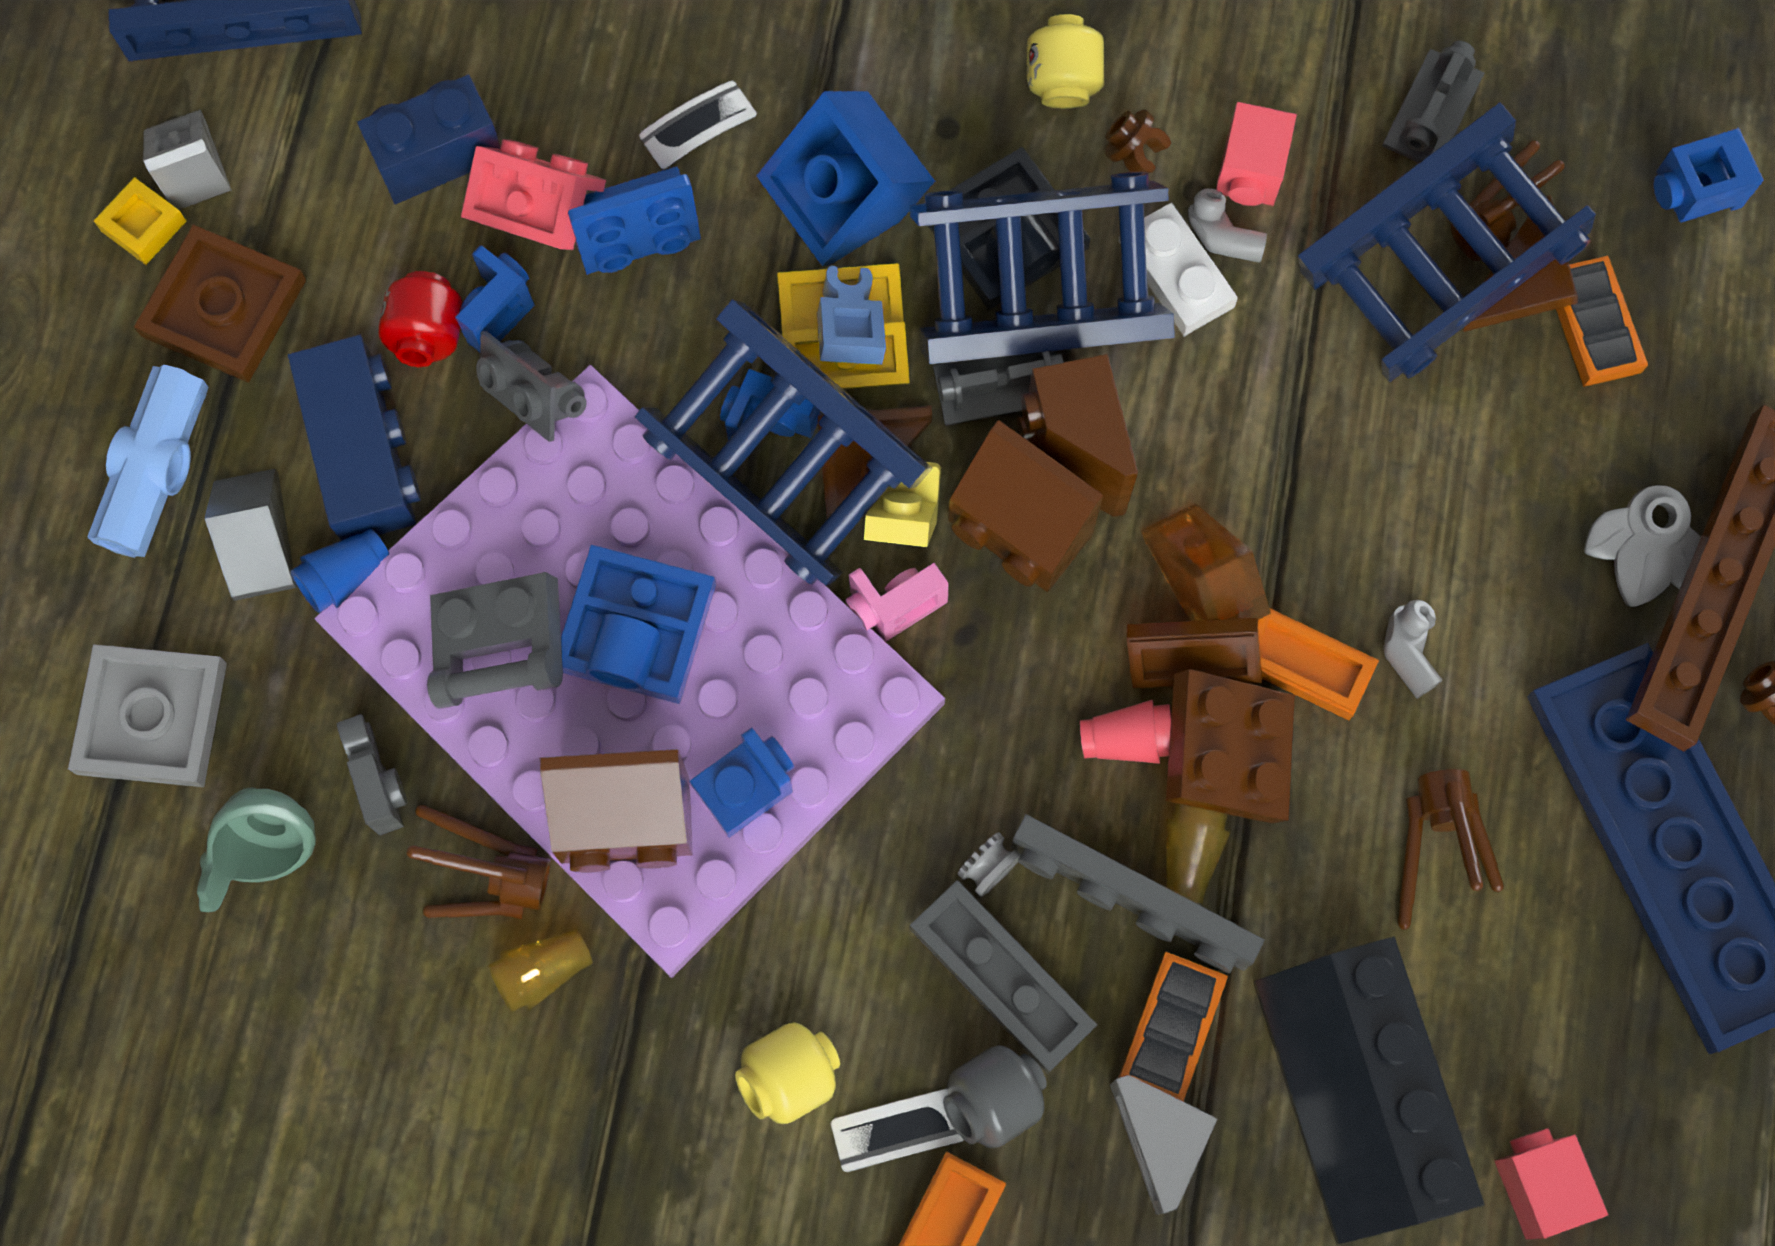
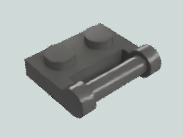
[427,572,563,709]

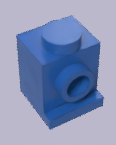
[1654,128,1764,223]

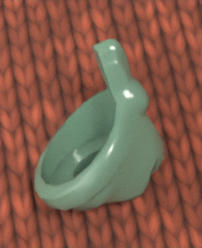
[197,787,316,913]

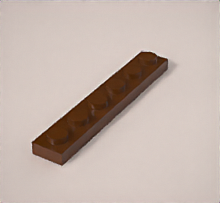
[1626,405,1775,751]

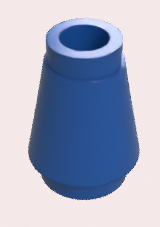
[290,528,389,613]

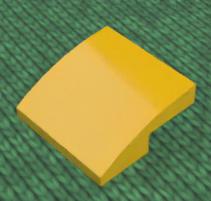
[778,263,910,389]

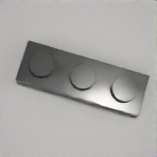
[909,880,1097,1074]

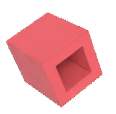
[1216,102,1297,206]
[1495,1128,1609,1240]

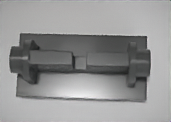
[1382,41,1484,163]
[476,331,587,442]
[933,351,1063,426]

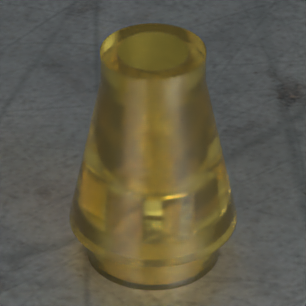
[1166,804,1231,904]
[488,929,593,1013]

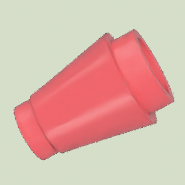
[1080,699,1171,764]

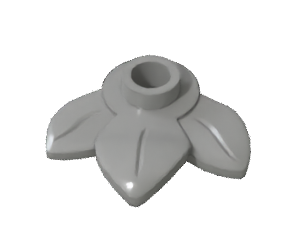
[1584,485,1701,607]

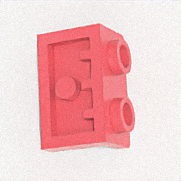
[461,139,606,250]

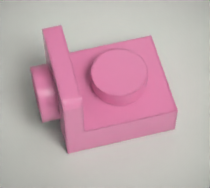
[846,563,948,642]

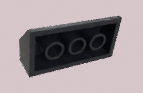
[1253,936,1485,1245]

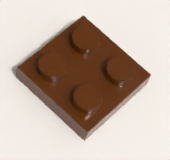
[134,224,306,383]
[1166,669,1295,824]

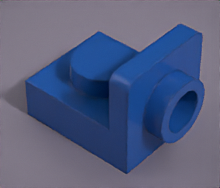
[455,245,534,352]
[720,369,820,440]
[689,727,795,838]

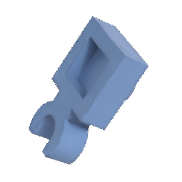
[817,266,886,365]

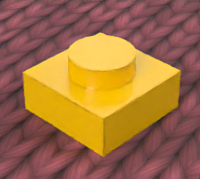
[94,177,186,265]

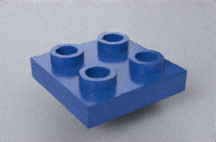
[561,545,716,704]

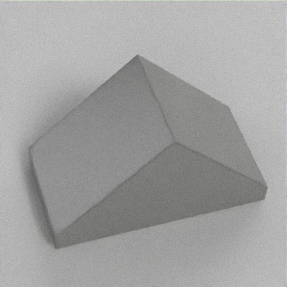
[143,109,231,210]
[1110,1075,1217,1215]

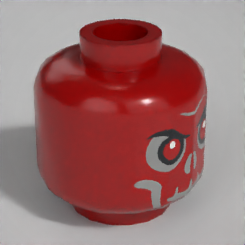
[378,271,464,367]

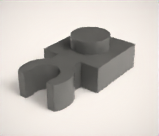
[336,714,408,836]

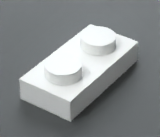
[1119,202,1238,336]

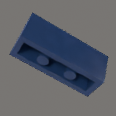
[287,335,421,540]

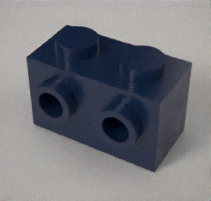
[357,74,501,205]

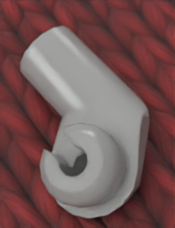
[1188,188,1267,263]
[1383,600,1443,699]

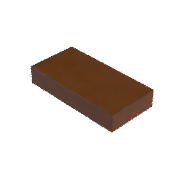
[1127,618,1262,688]

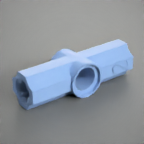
[87,364,209,558]

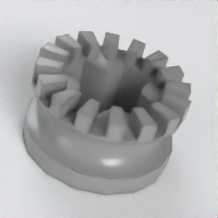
[958,832,1021,897]

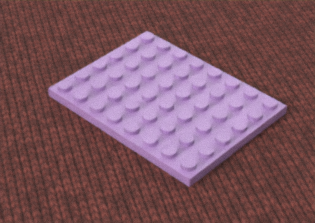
[314,365,945,978]

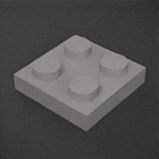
[68,644,227,787]

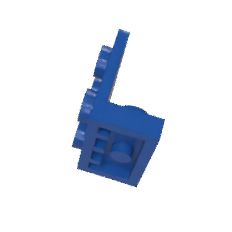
[568,166,701,274]

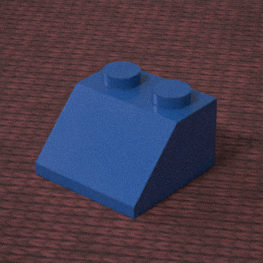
[756,91,935,266]

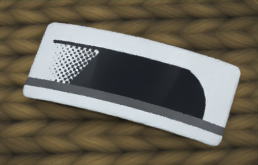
[640,81,756,169]
[831,1089,964,1172]

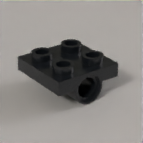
[927,147,1091,310]

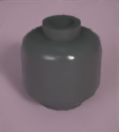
[943,1045,1046,1148]

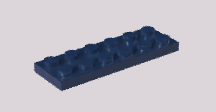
[1527,643,1775,1055]

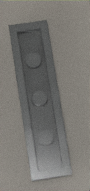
[1011,814,1265,973]

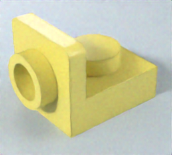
[864,462,941,547]

